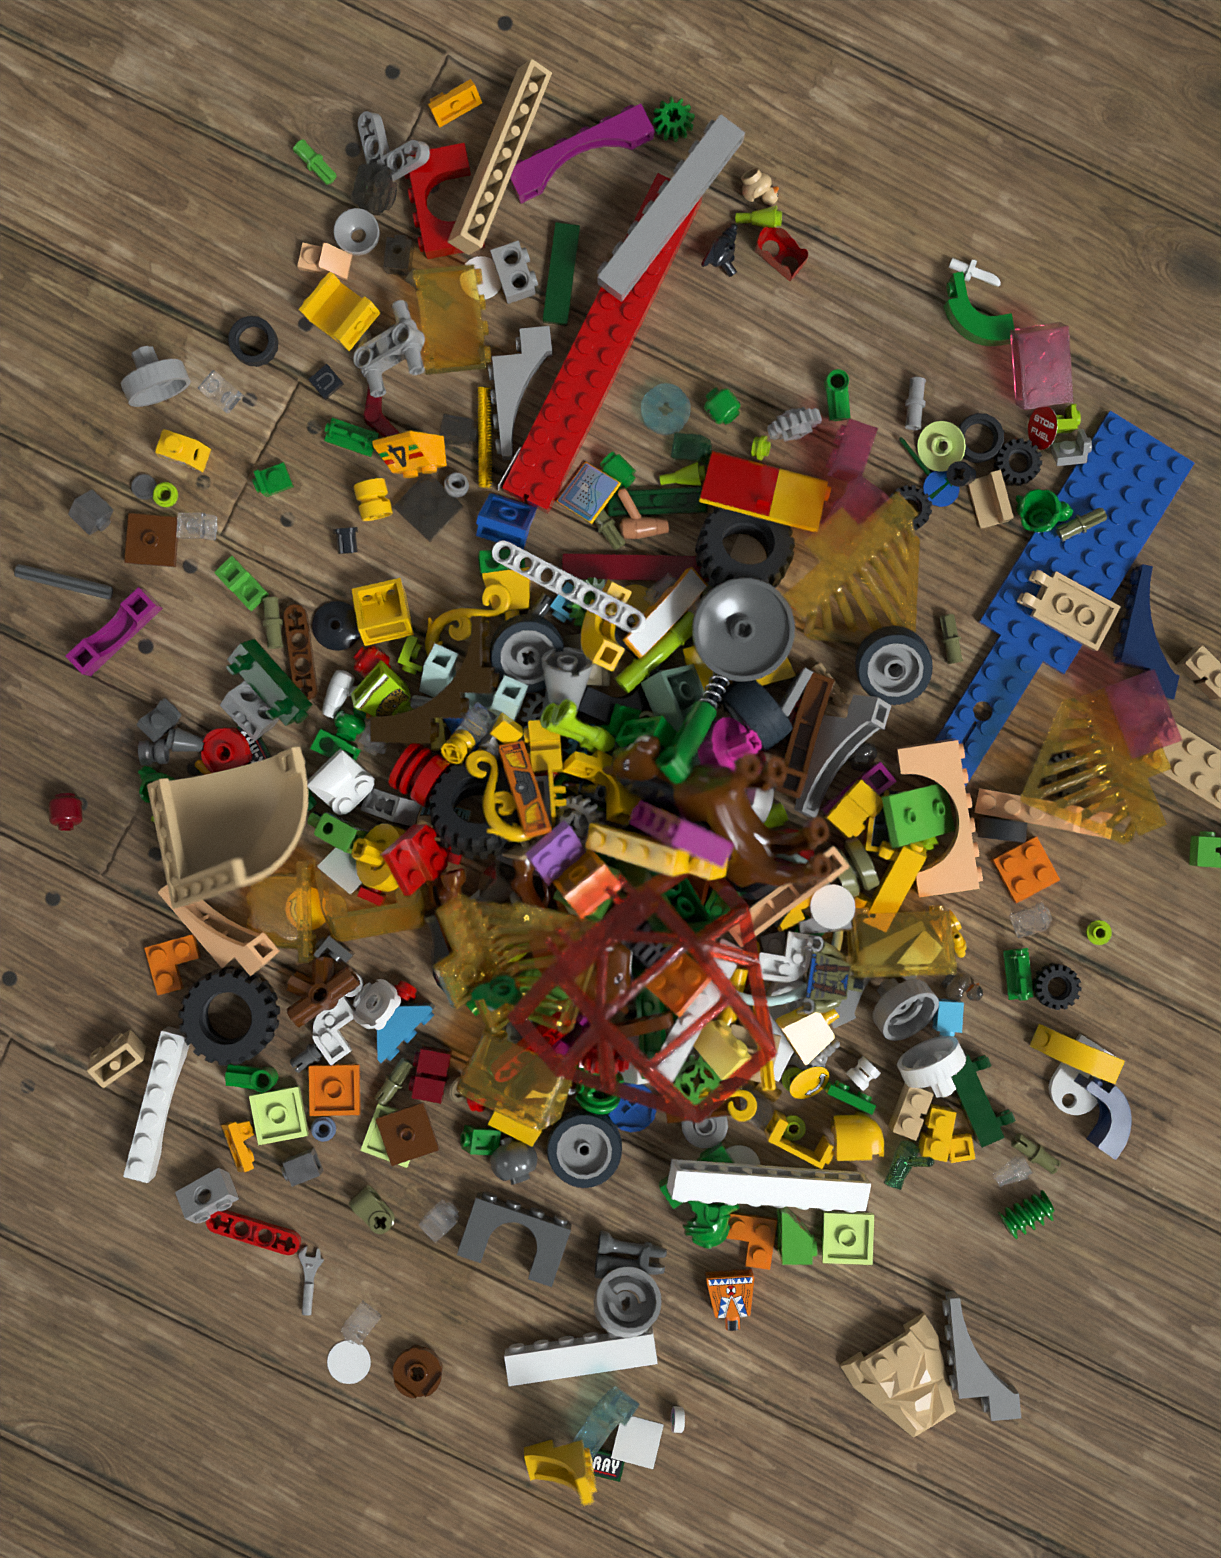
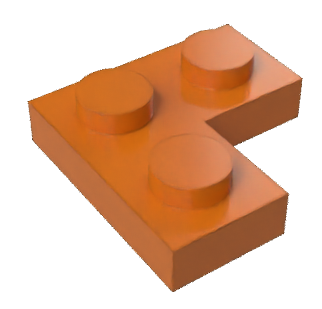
[144,934,201,996]
[727,1212,777,1270]

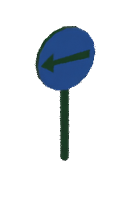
[899,437,960,507]

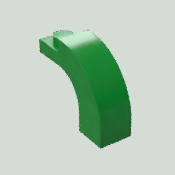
[944,271,1016,346]

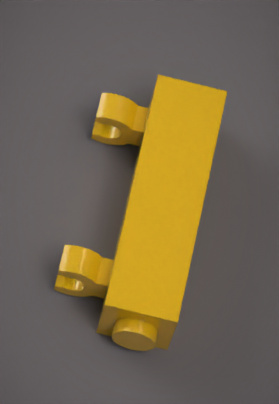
[853,841,927,933]

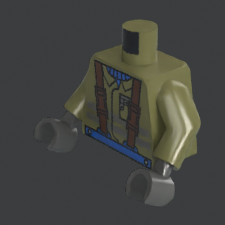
[797,935,864,1014]

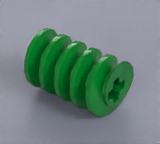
[998,1189,1055,1239]

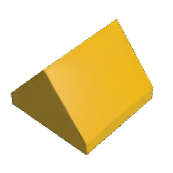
[490,712,523,745]

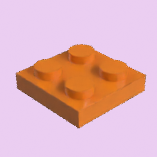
[991,836,1060,903]
[642,945,713,1017]
[309,1064,361,1116]

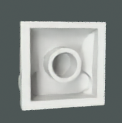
[307,748,375,815]

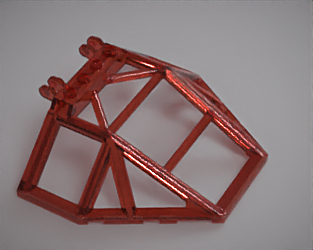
[506,873,777,1124]

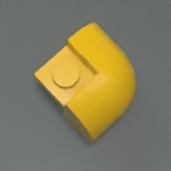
[831,1111,884,1161]

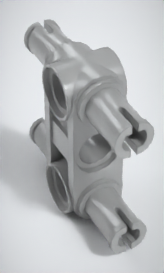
[353,300,425,397]

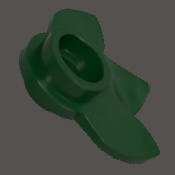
[471,974,522,1012]

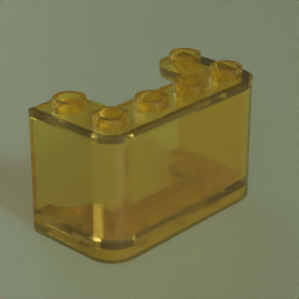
[413,263,492,375]

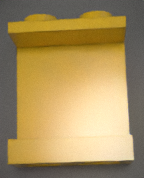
[298,271,381,351]
[764,1110,835,1169]

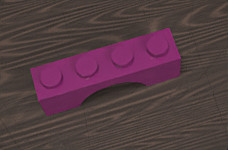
[65,587,163,676]

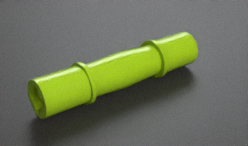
[615,611,694,693]

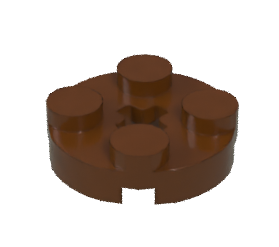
[393,1345,443,1398]

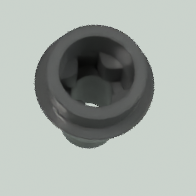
[166,727,204,752]

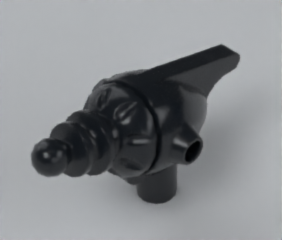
[701,223,738,277]

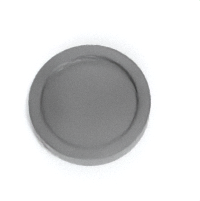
[131,474,157,500]

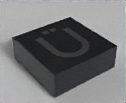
[308,364,344,400]

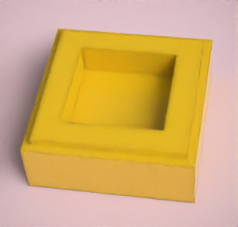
[948,1133,975,1163]

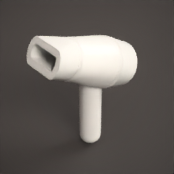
[322,670,358,718]

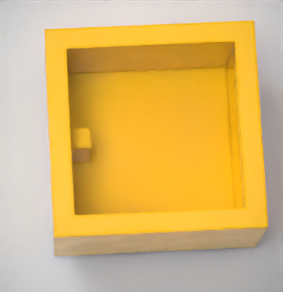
[352,578,414,646]

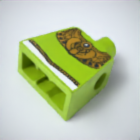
[351,660,414,716]

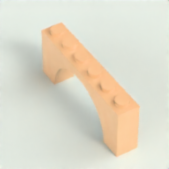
[895,738,983,897]

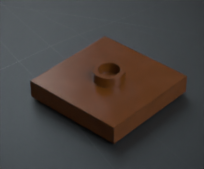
[124,513,180,568]
[376,1101,440,1166]

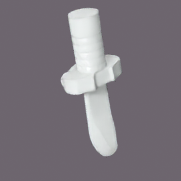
[949,258,1001,287]

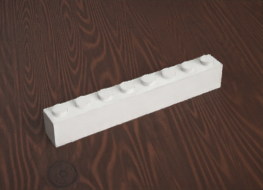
[667,1159,871,1213]

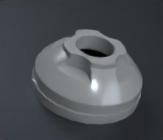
[334,208,380,256]

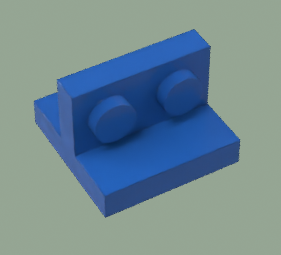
[476,493,537,550]

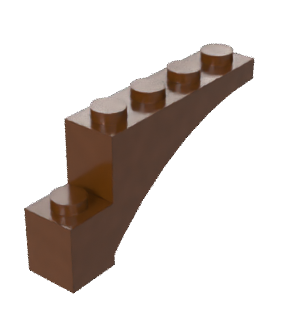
[773,672,835,799]

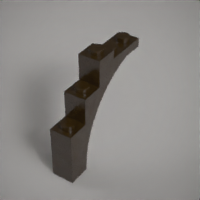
[370,616,500,743]

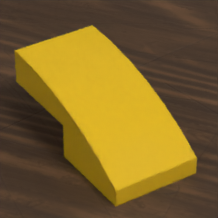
[778,893,815,932]

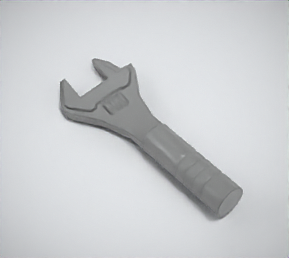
[299,1246,324,1315]

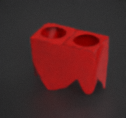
[754,227,809,281]

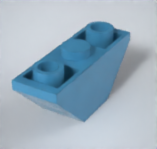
[377,1003,436,1063]

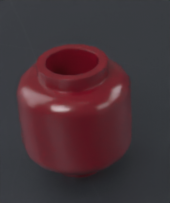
[49,793,83,831]

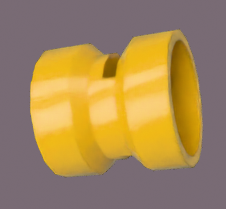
[441,729,475,764]

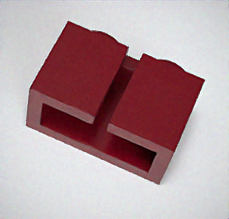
[408,1045,452,1104]

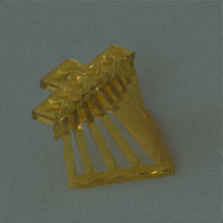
[783,491,920,643]
[1020,686,1172,845]
[433,894,606,1034]

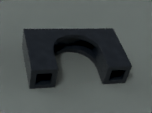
[577,621,667,724]

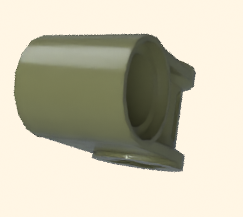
[349,1185,395,1234]

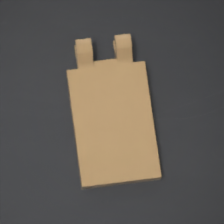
[1017,570,1121,651]

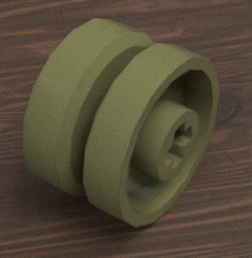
[823,836,880,898]

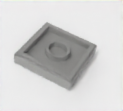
[779,668,813,717]

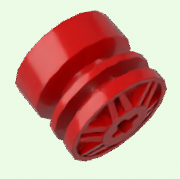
[389,743,454,808]

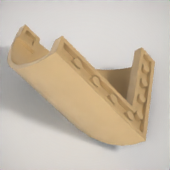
[147,747,308,909]

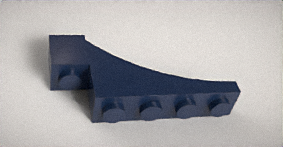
[1113,564,1180,701]

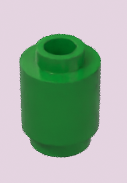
[600,451,636,488]

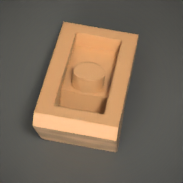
[297,243,352,280]

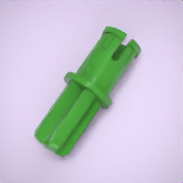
[293,139,337,185]

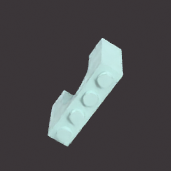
[419,644,528,723]

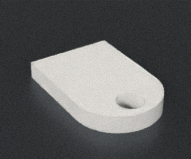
[1049,1034,1116,1115]

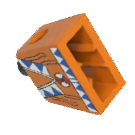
[705,1269,754,1331]

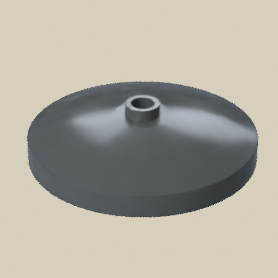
[692,578,795,681]

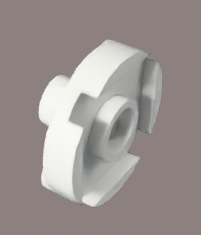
[353,979,401,1030]

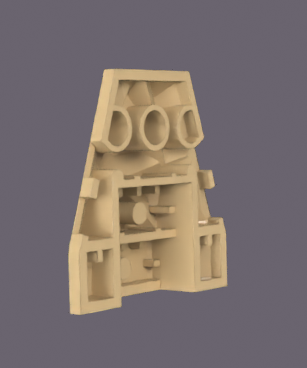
[840,1313,956,1438]

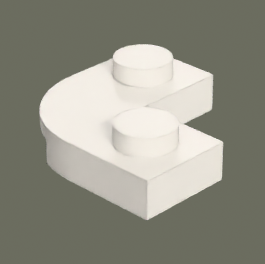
[756,931,814,983]
[312,996,356,1065]

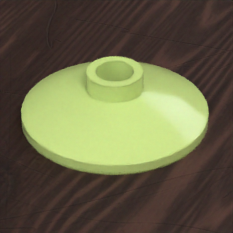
[917,421,965,472]

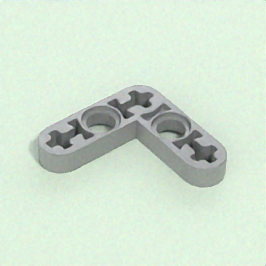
[358,111,430,185]

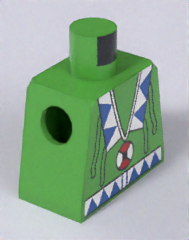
[307,811,369,853]

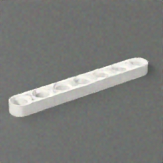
[492,541,646,633]

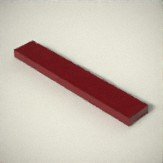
[562,554,709,582]

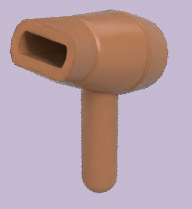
[618,488,669,539]

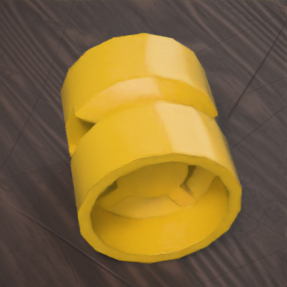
[353,478,393,521]

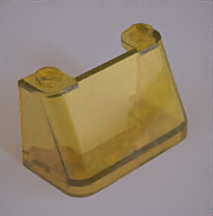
[847,905,957,977]
[456,1024,577,1130]

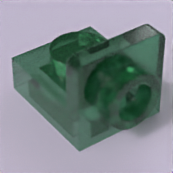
[671,433,712,464]

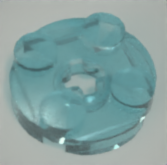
[641,383,691,435]

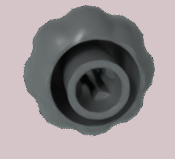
[490,1136,538,1185]

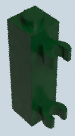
[226,638,313,726]
[951,1052,1016,1148]

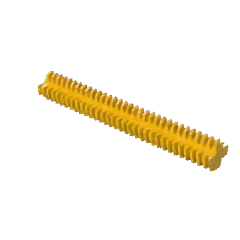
[477,387,492,488]

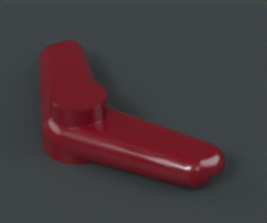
[363,385,400,438]

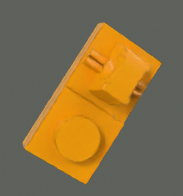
[428,79,482,128]
[221,1121,254,1172]

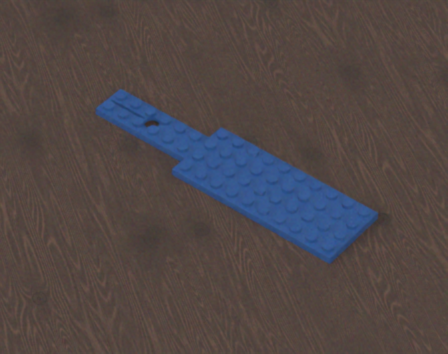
[933,411,1195,787]

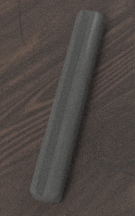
[14,564,113,600]

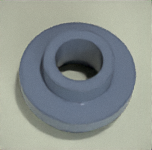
[311,1116,336,1142]

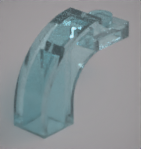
[572,1386,640,1459]

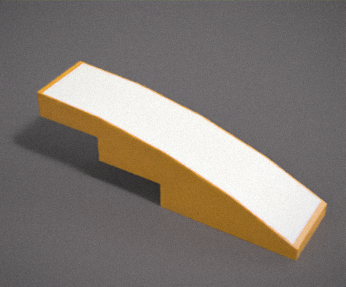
[623,567,708,658]

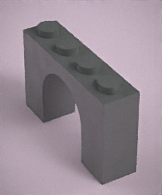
[457,1192,571,1287]

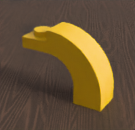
[581,580,632,671]
[563,750,641,825]
[1030,1024,1125,1084]

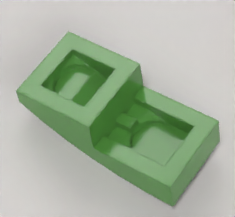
[214,556,269,611]

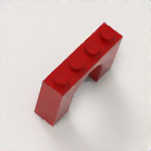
[405,142,486,259]

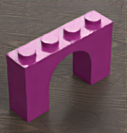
[629,800,734,868]

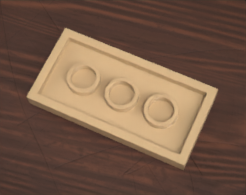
[1139,718,1221,811]

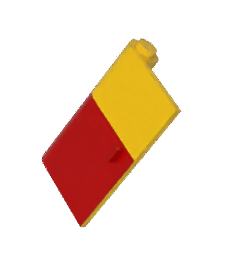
[699,450,831,533]

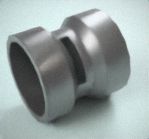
[138,739,169,765]

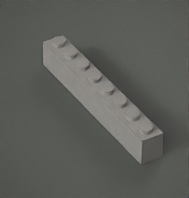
[597,114,745,302]

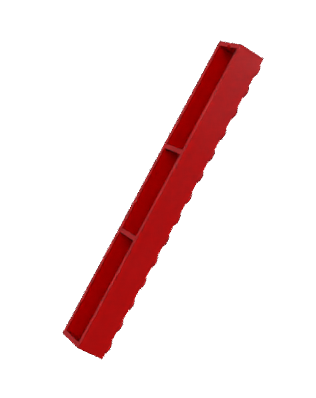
[502,173,703,514]

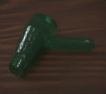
[883,1140,935,1190]

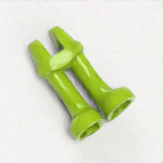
[540,699,615,753]

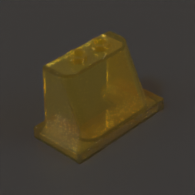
[247,859,316,963]

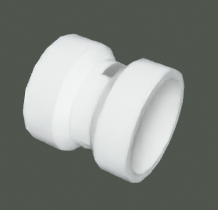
[846,1056,881,1091]

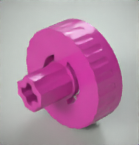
[698,717,761,769]

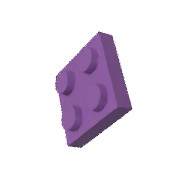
[525,820,586,885]

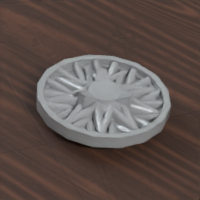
[682,1117,728,1148]

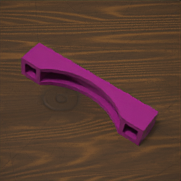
[509,104,654,204]

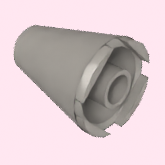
[542,647,593,713]

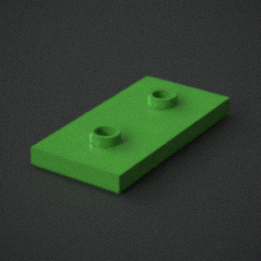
[882,783,955,848]

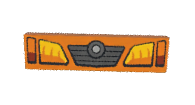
[498,741,551,838]

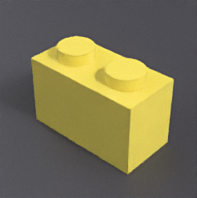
[693,1020,752,1080]

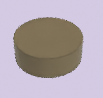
[444,1076,468,1102]

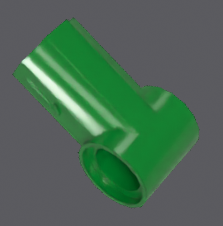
[824,369,851,422]
[225,1063,278,1092]

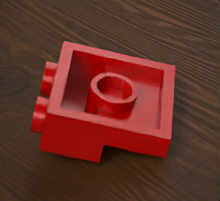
[382,824,449,896]

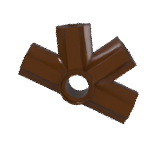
[287,957,360,1028]

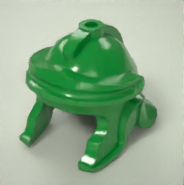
[572,1062,624,1114]
[682,1200,740,1249]

